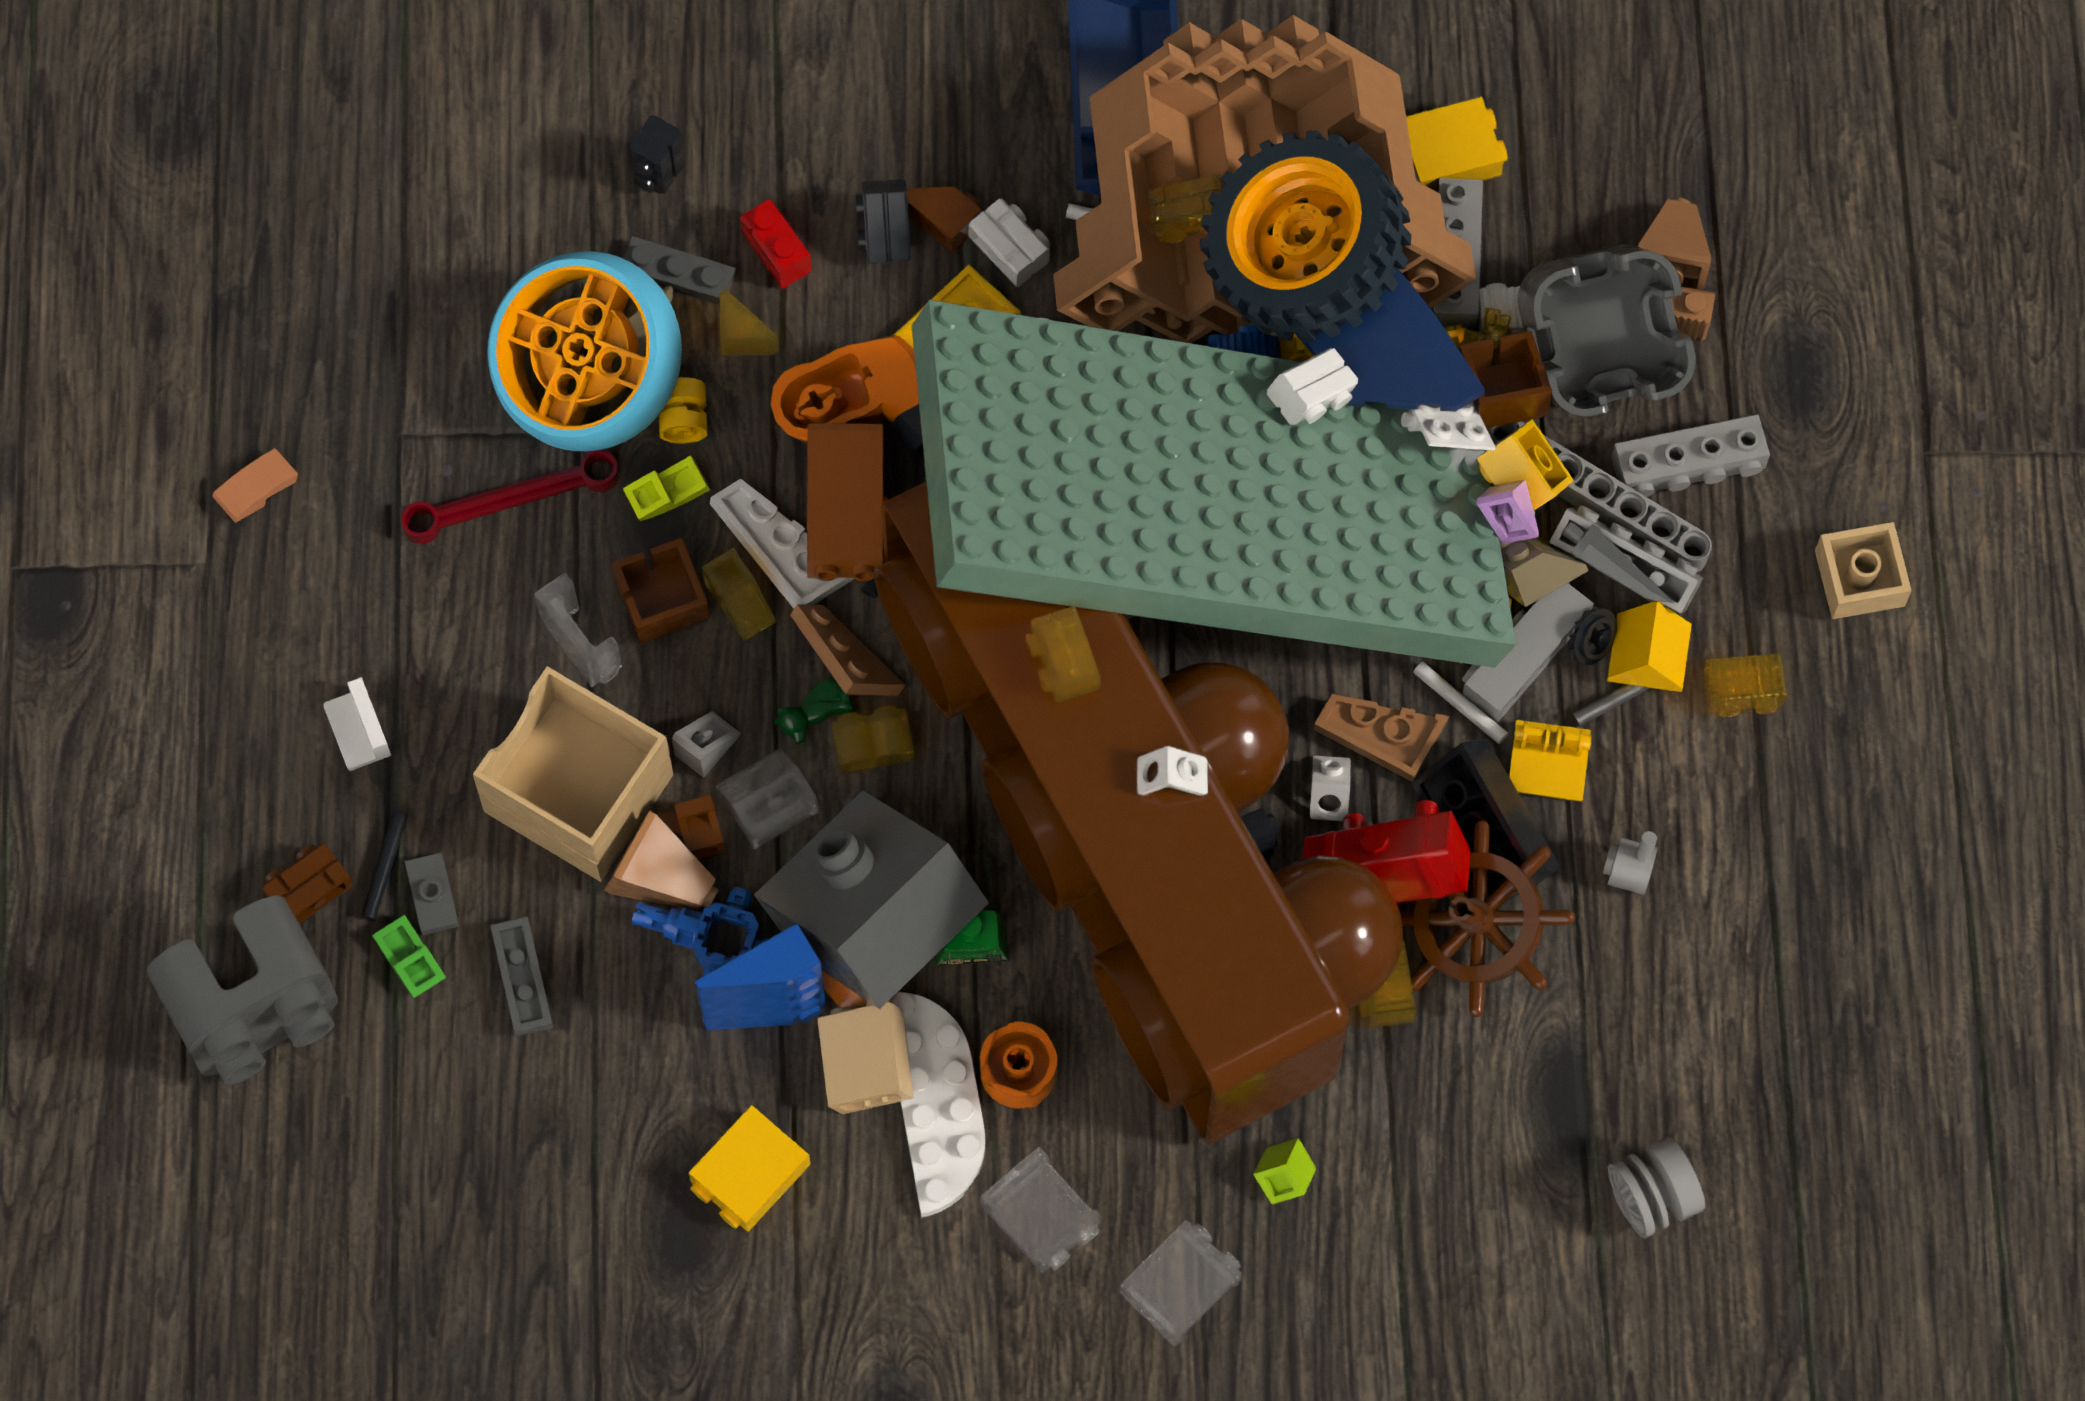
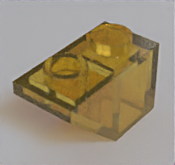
[702,548,776,641]

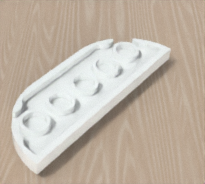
[889,992,985,1217]

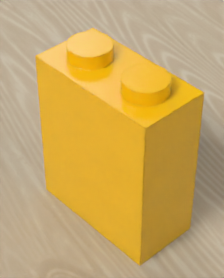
[1406,97,1507,191]
[689,1105,811,1232]

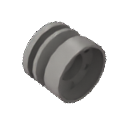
[1608,1137,1705,1239]

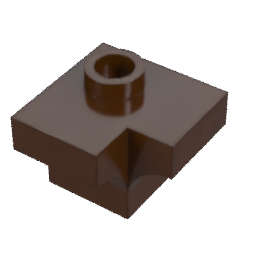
[658,794,726,861]

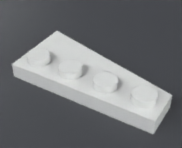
[710,479,854,608]

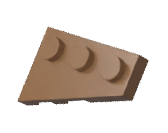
[790,604,906,696]

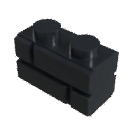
[629,116,685,194]
[856,179,911,263]

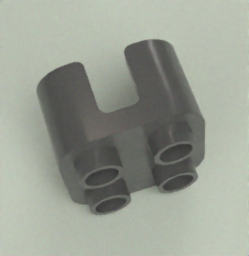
[1518,244,1696,416]
[146,896,338,1085]

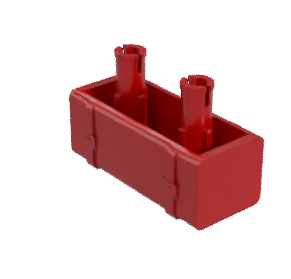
[1302,800,1470,904]

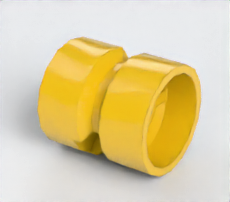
[659,377,707,444]

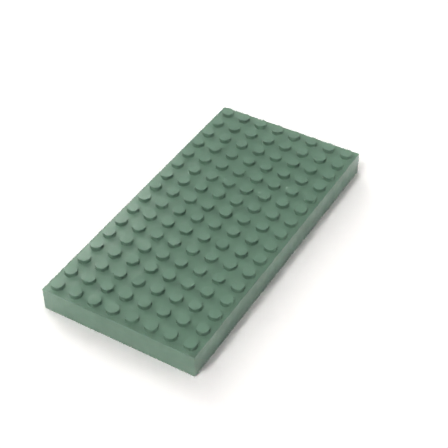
[912,300,1516,668]

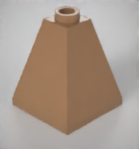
[1638,198,1711,291]
[603,811,719,911]

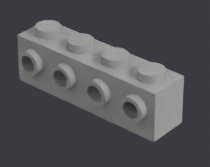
[1430,178,1483,329]
[1611,414,1770,497]
[1549,505,1703,613]

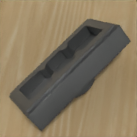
[405,852,460,936]

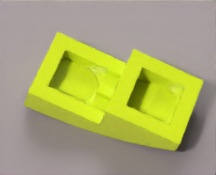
[623,455,710,521]

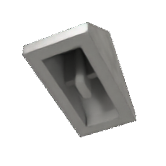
[672,711,741,778]

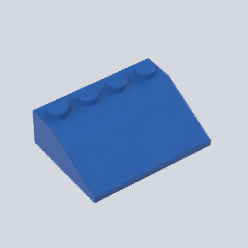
[695,924,826,1031]

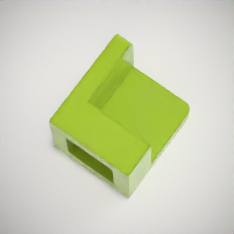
[1254,1138,1316,1204]

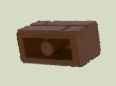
[261,842,353,924]

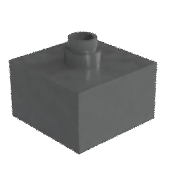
[754,791,989,1009]

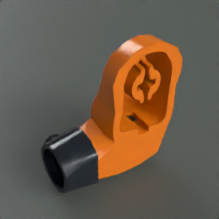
[771,335,924,459]

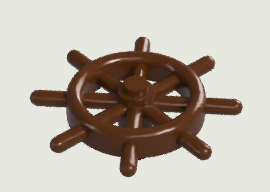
[1400,820,1575,1017]

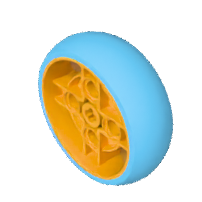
[488,251,682,451]

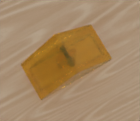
[720,289,779,356]

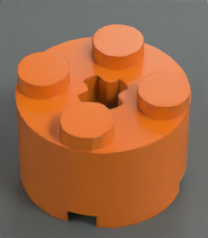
[980,1022,1057,1108]

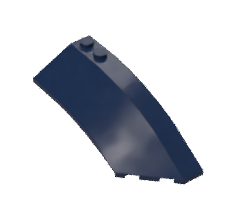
[1068,0,1178,196]
[1269,200,1485,412]

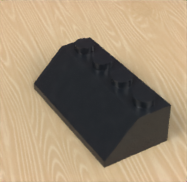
[1411,739,1560,900]

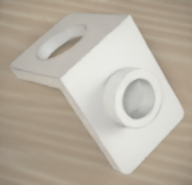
[1137,746,1207,796]
[1310,756,1351,821]

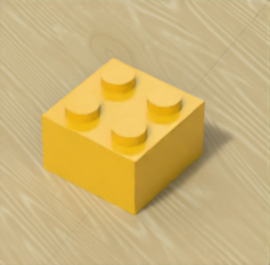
[1476,419,1574,511]

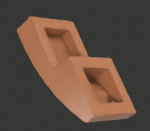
[212,448,298,523]

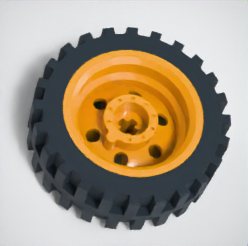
[1200,130,1412,342]

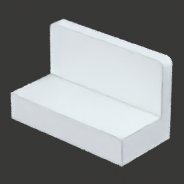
[323,677,391,771]

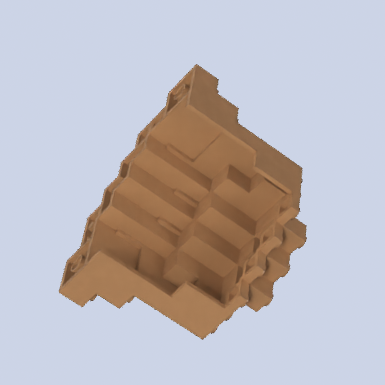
[1053,15,1476,344]

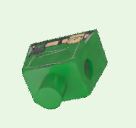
[935,910,1008,966]

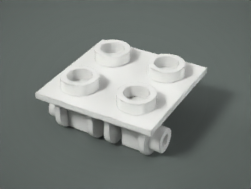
[1401,402,1496,450]

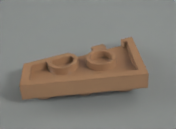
[1313,694,1449,782]

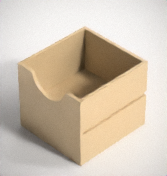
[473,666,673,882]

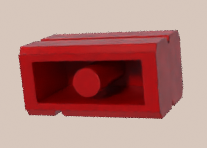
[740,199,812,289]

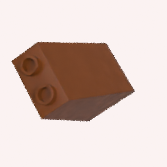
[807,423,883,581]

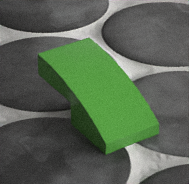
[372,915,446,999]

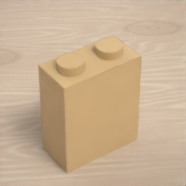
[818,1001,914,1114]

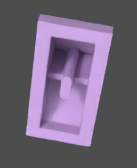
[1477,480,1539,544]

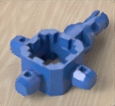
[632,887,769,977]

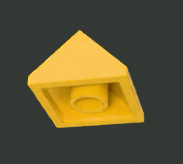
[1607,601,1692,692]

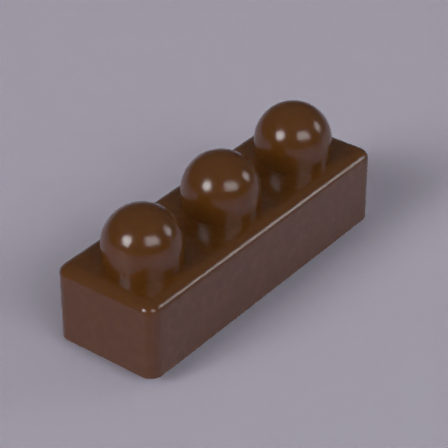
[874,481,1403,1145]

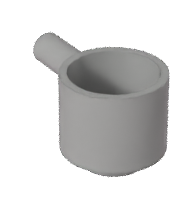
[1603,831,1658,895]

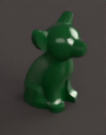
[774,676,852,744]

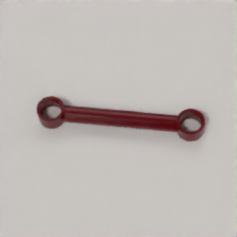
[401,450,619,544]

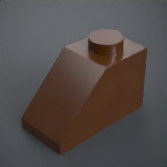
[907,187,982,253]

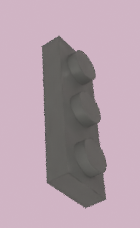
[623,236,736,305]
[490,916,553,1037]

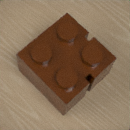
[1459,331,1552,428]
[611,538,710,644]

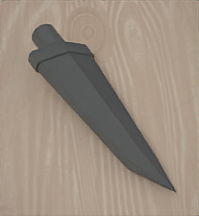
[1562,522,1674,603]

